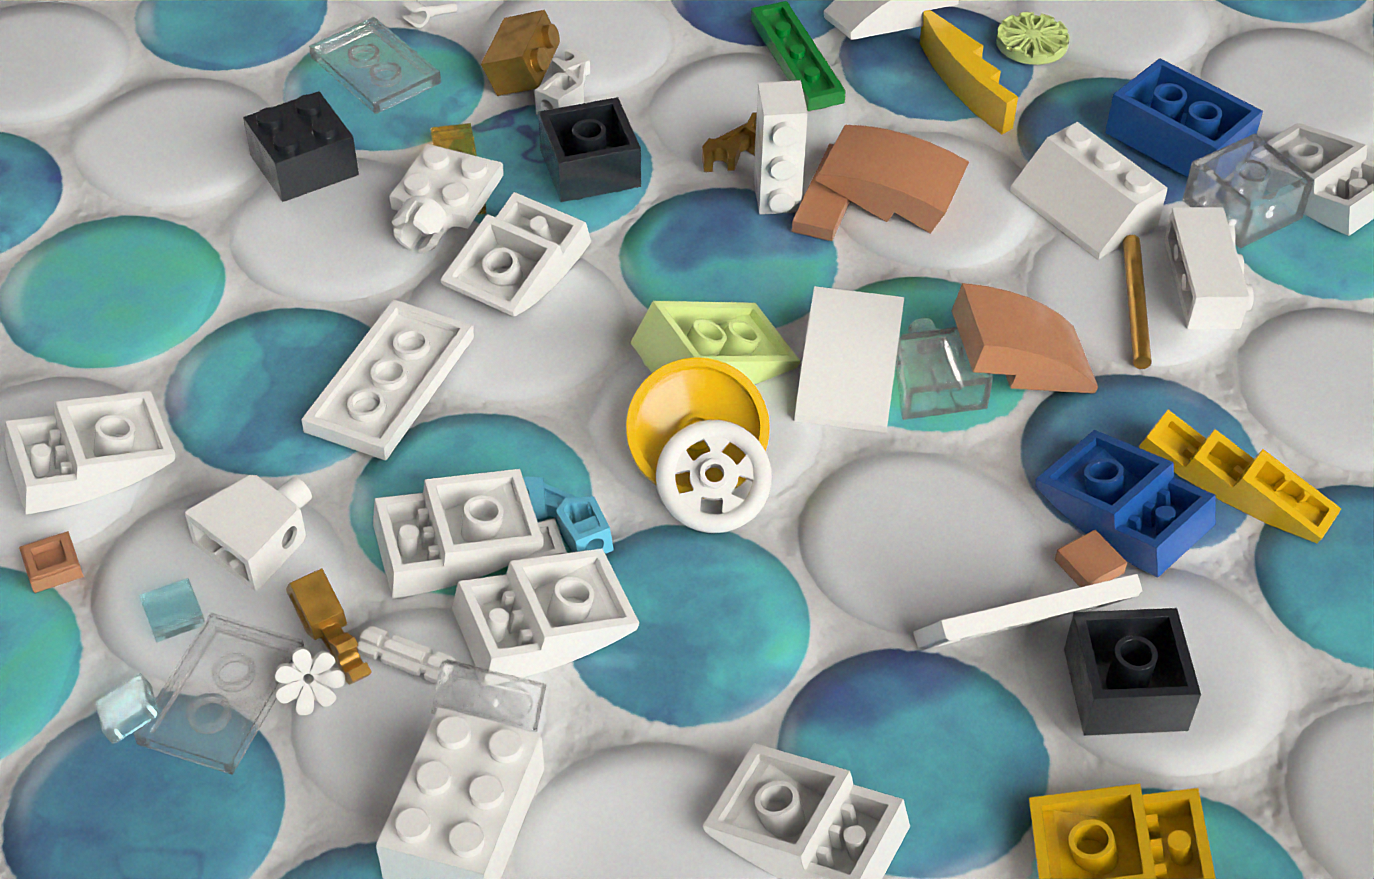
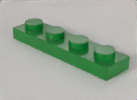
[751,1,846,111]

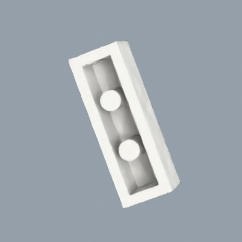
[754,80,808,214]
[1164,207,1253,329]

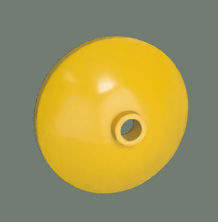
[626,357,770,499]

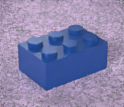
[1105,58,1263,188]

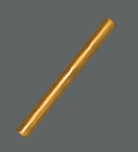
[1123,235,1152,369]

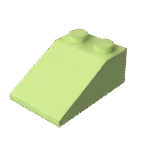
[630,301,801,385]

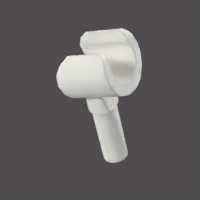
[402,0,457,28]

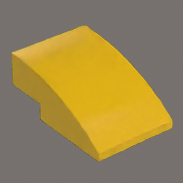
[1029,783,1216,879]

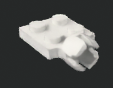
[389,144,504,253]

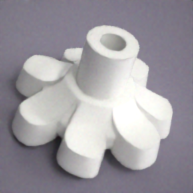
[275,647,345,716]

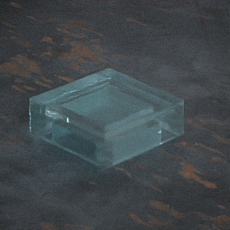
[139,578,206,643]
[96,673,159,744]

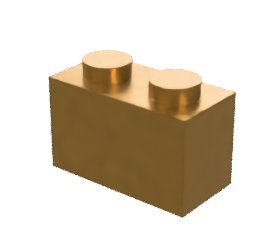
[481,10,560,96]

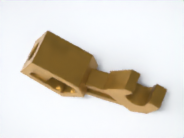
[702,112,757,172]
[286,568,372,685]

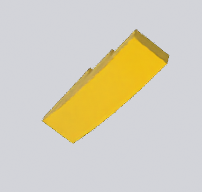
[919,10,1018,135]
[1139,410,1341,544]

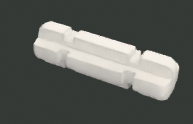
[357,626,456,685]

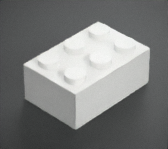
[376,707,544,879]

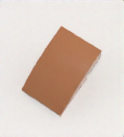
[815,125,969,234]
[951,283,1098,393]

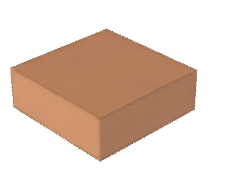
[1055,530,1127,587]
[19,531,84,593]

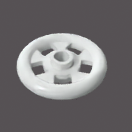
[656,420,772,533]

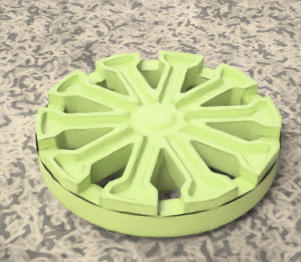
[996,12,1070,65]

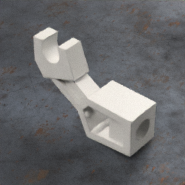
[535,48,590,115]

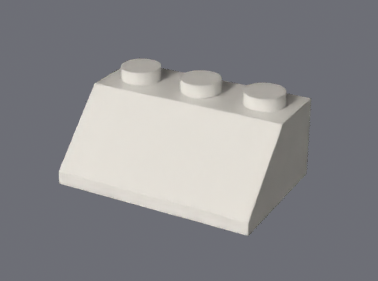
[1010,122,1168,260]

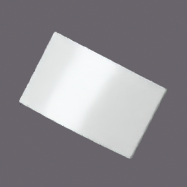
[824,0,959,40]
[1245,123,1374,236]
[440,192,591,317]
[794,286,904,433]
[5,391,175,515]
[373,469,544,599]
[452,548,639,686]
[703,743,910,879]

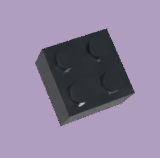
[243,91,359,202]
[538,97,641,202]
[1064,608,1201,736]

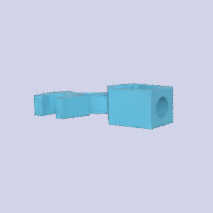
[523,476,614,554]

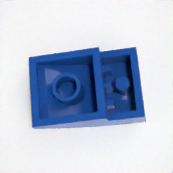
[1035,430,1216,578]

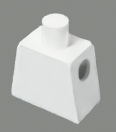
[184,475,312,592]

